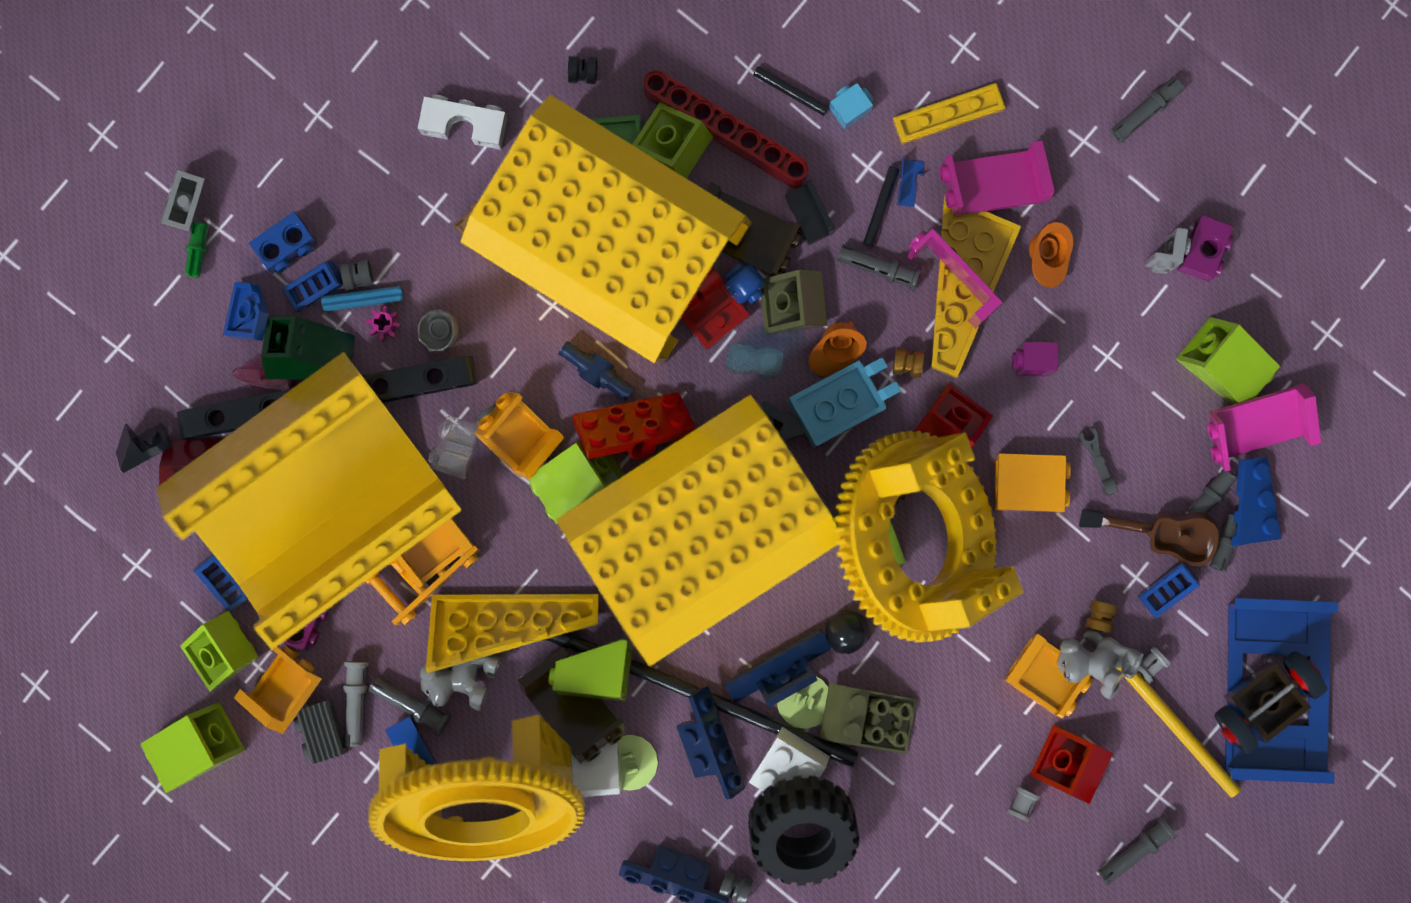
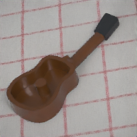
[1079,508,1219,566]

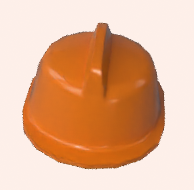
[1029,222,1073,288]
[808,320,867,377]

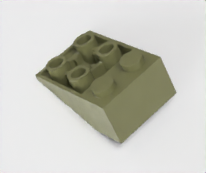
[819,683,917,754]

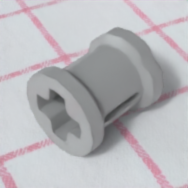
[1138,646,1170,684]
[1006,786,1041,822]

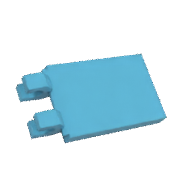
[787,358,901,448]

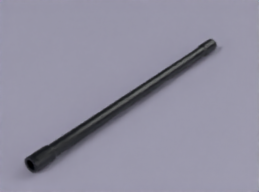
[544,632,859,768]

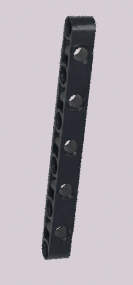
[177,356,478,440]

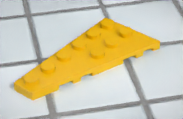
[931,195,1021,379]
[426,594,599,673]

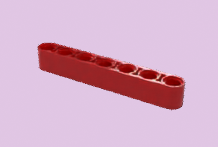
[644,70,808,187]

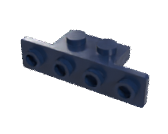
[724,629,831,708]
[676,686,745,799]
[618,845,729,903]

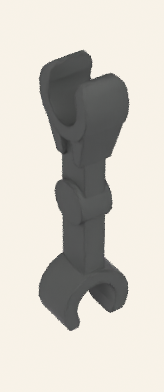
[1078,427,1118,496]

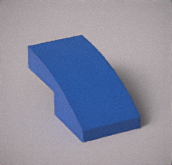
[385,716,437,766]

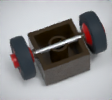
[1214,651,1328,754]

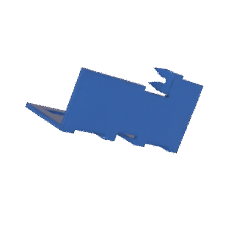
[897,156,924,207]

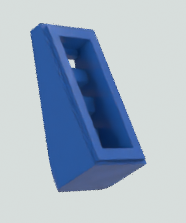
[282,261,344,312]
[193,554,248,612]
[1138,562,1200,619]

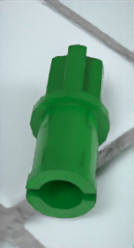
[185,222,210,278]

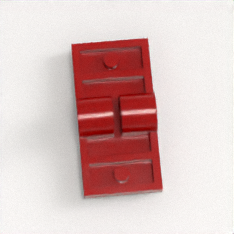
[680,267,750,351]
[572,392,696,460]

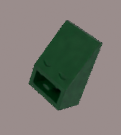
[261,316,355,380]

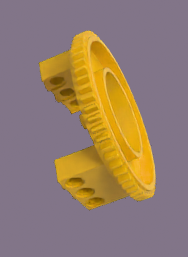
[834,431,1024,642]
[369,715,585,861]

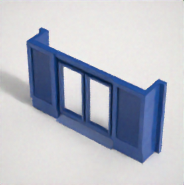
[1224,598,1338,784]

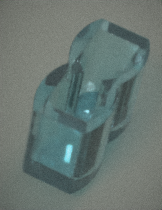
[726,344,783,379]

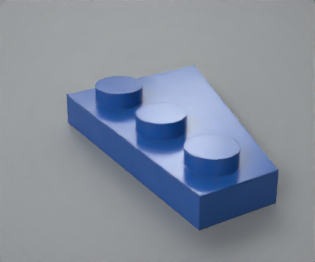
[1231,457,1281,547]

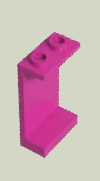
[939,141,1055,217]
[907,229,1003,329]
[1207,383,1321,472]

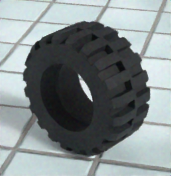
[748,775,860,886]

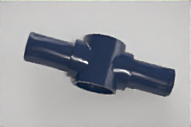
[558,341,635,401]

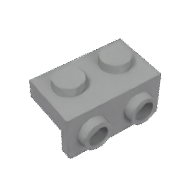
[1145,228,1191,274]

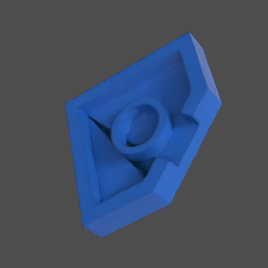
[223,282,269,341]

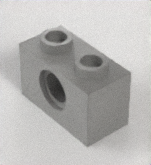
[159,170,205,232]

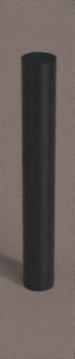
[753,66,829,116]
[863,166,899,247]

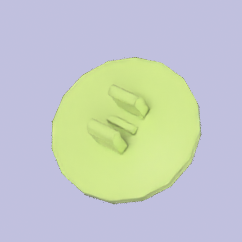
[777,676,828,729]
[619,735,658,791]

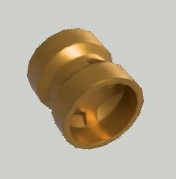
[893,347,924,378]
[1085,600,1119,634]

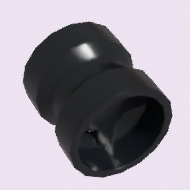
[568,56,597,84]

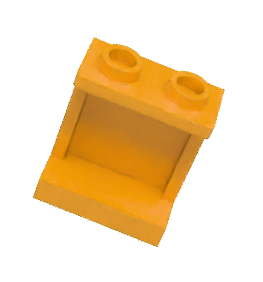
[474,391,564,479]
[994,454,1071,513]
[392,518,473,588]
[1003,634,1093,719]
[234,644,322,734]

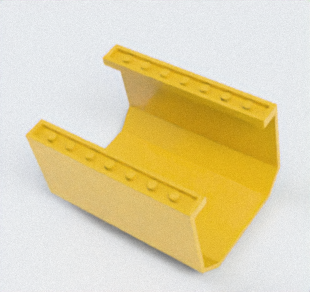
[461,94,752,363]
[156,352,461,650]
[556,395,839,666]

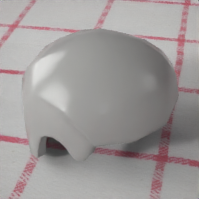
[417,309,459,352]

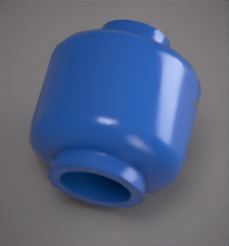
[725,263,765,305]

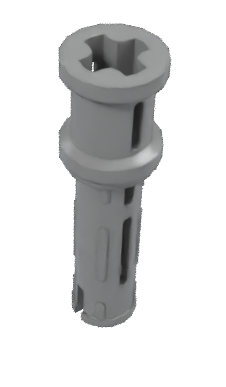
[343,661,369,747]

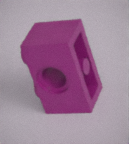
[1177,215,1234,282]

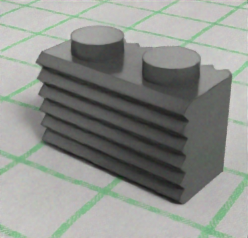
[294,699,348,764]

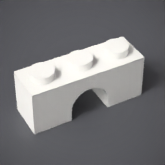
[417,95,508,150]

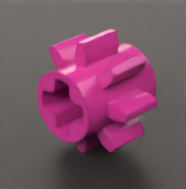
[366,306,402,342]

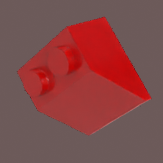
[913,383,993,448]
[1030,725,1113,804]

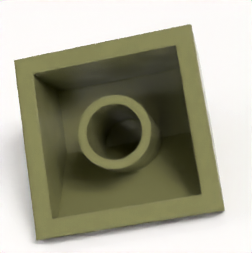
[761,270,827,334]

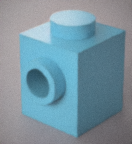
[829,83,874,130]

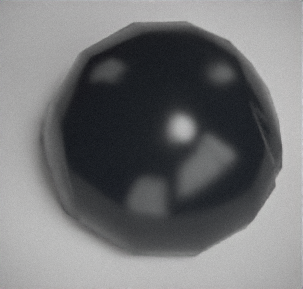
[825,610,869,655]

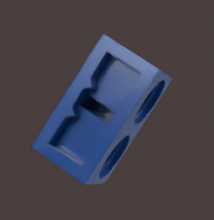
[249,212,318,274]

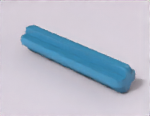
[321,286,403,311]

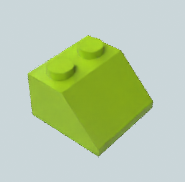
[632,102,713,179]
[180,611,259,692]

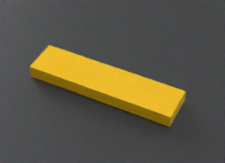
[893,83,1006,145]

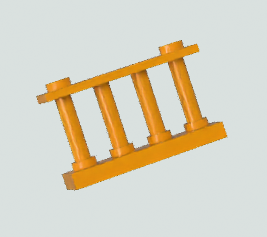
[362,545,481,625]

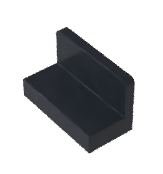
[785,180,834,246]

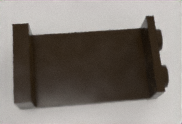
[707,182,803,276]
[518,647,625,764]

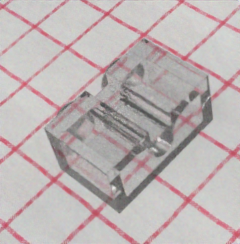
[428,416,479,480]

